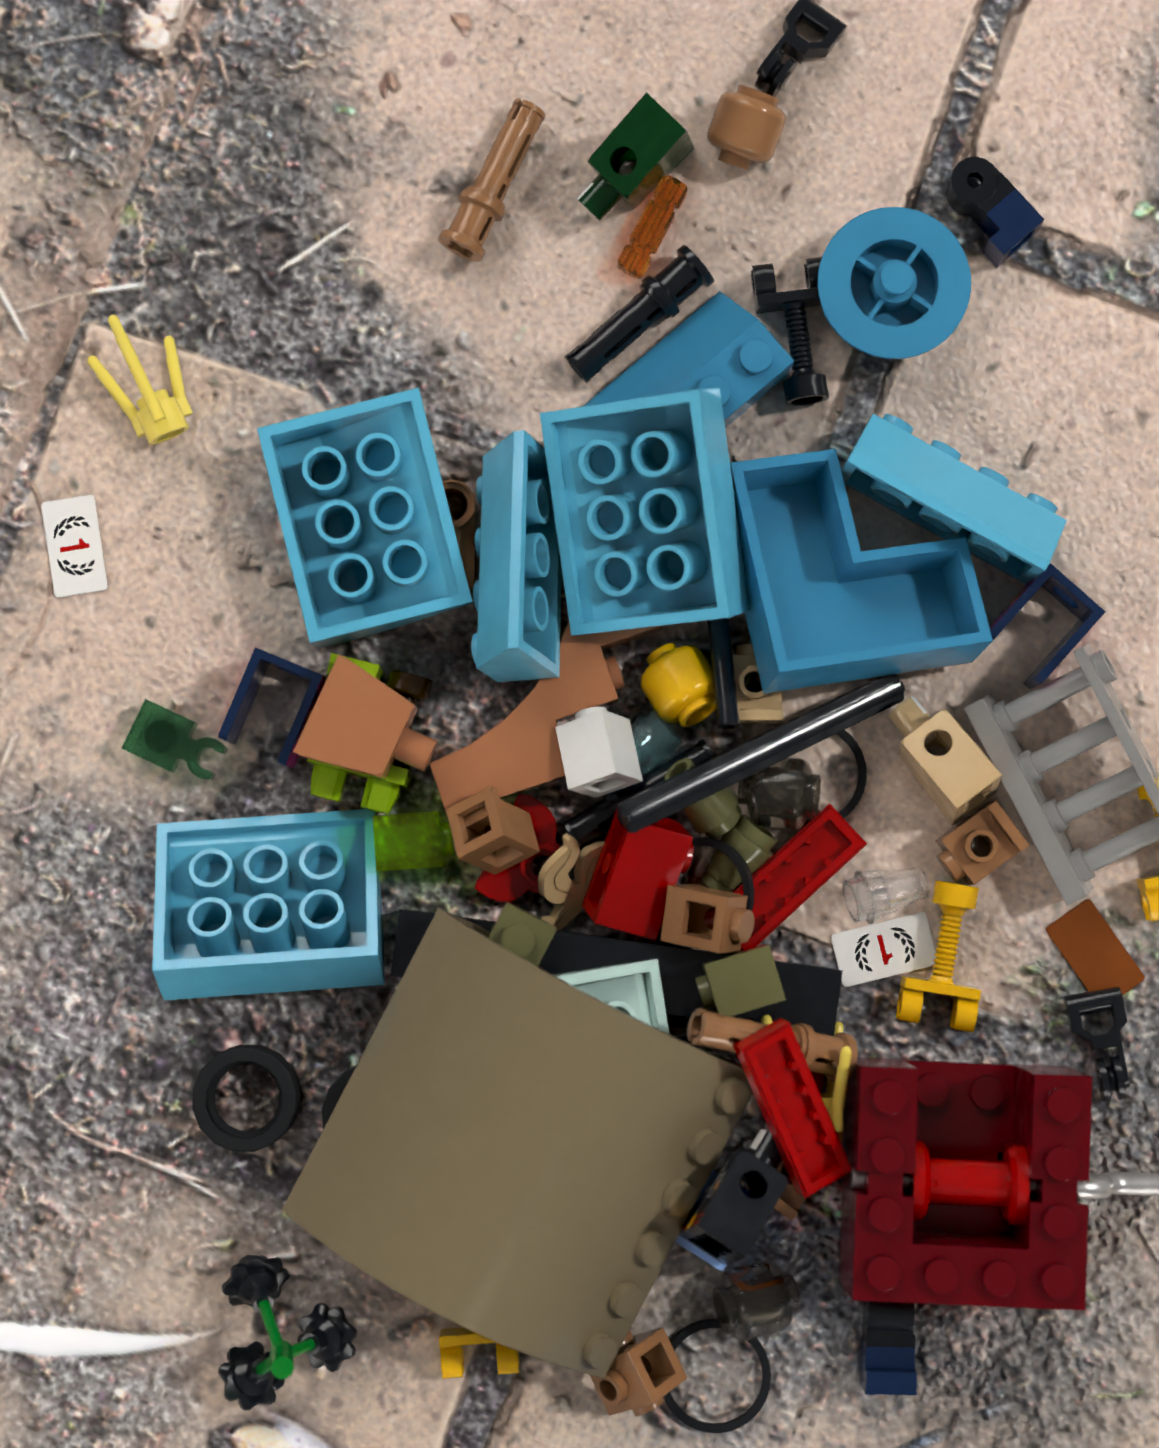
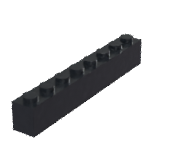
[390,909,842,1036]

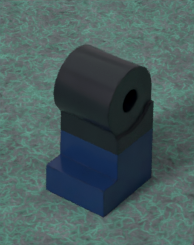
[946,157,1045,268]
[859,1301,917,1395]

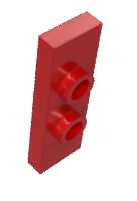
[732,803,867,951]
[733,1018,853,1198]

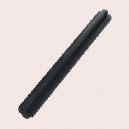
[617,674,905,833]

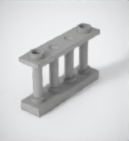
[964,643,1159,906]

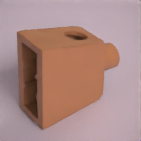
[293,654,438,779]

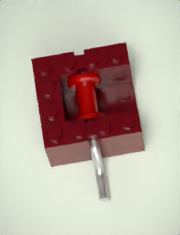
[838,1057,1159,1311]

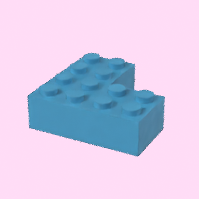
[730,449,993,694]

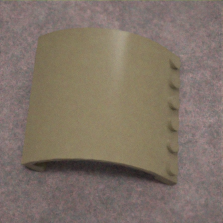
[282,908,753,1379]

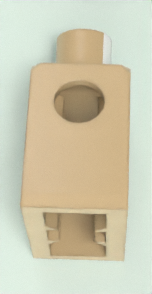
[888,696,1002,826]

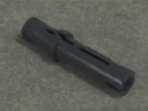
[561,738,715,851]

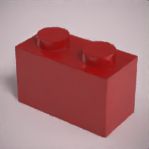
[582,809,694,940]

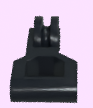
[755,0,847,97]
[1064,987,1129,1102]

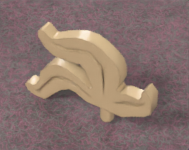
[538,833,605,930]

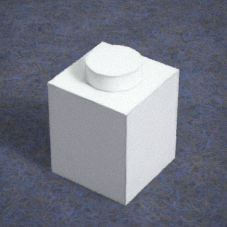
[555,707,643,798]

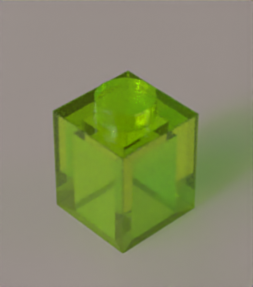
[373,811,455,872]

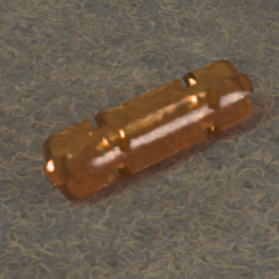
[617,175,687,279]

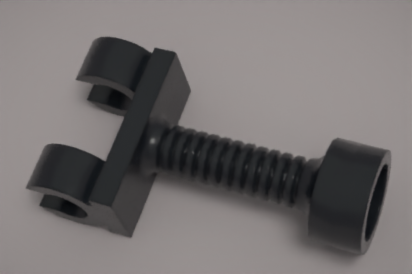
[751,257,829,406]

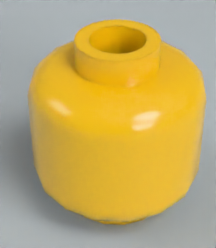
[640,643,716,727]

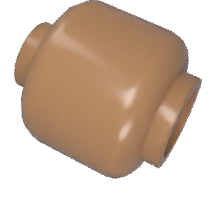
[707,84,786,171]

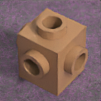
[590,1327,688,1416]

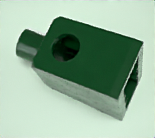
[577,92,695,221]

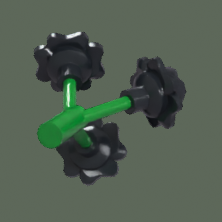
[218,1255,357,1411]

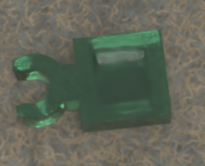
[122,699,228,780]

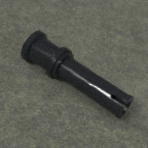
[564,245,715,383]

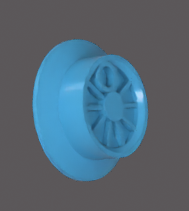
[817,207,971,359]

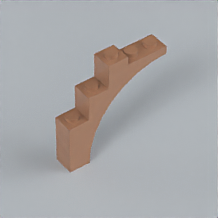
[429,621,663,814]

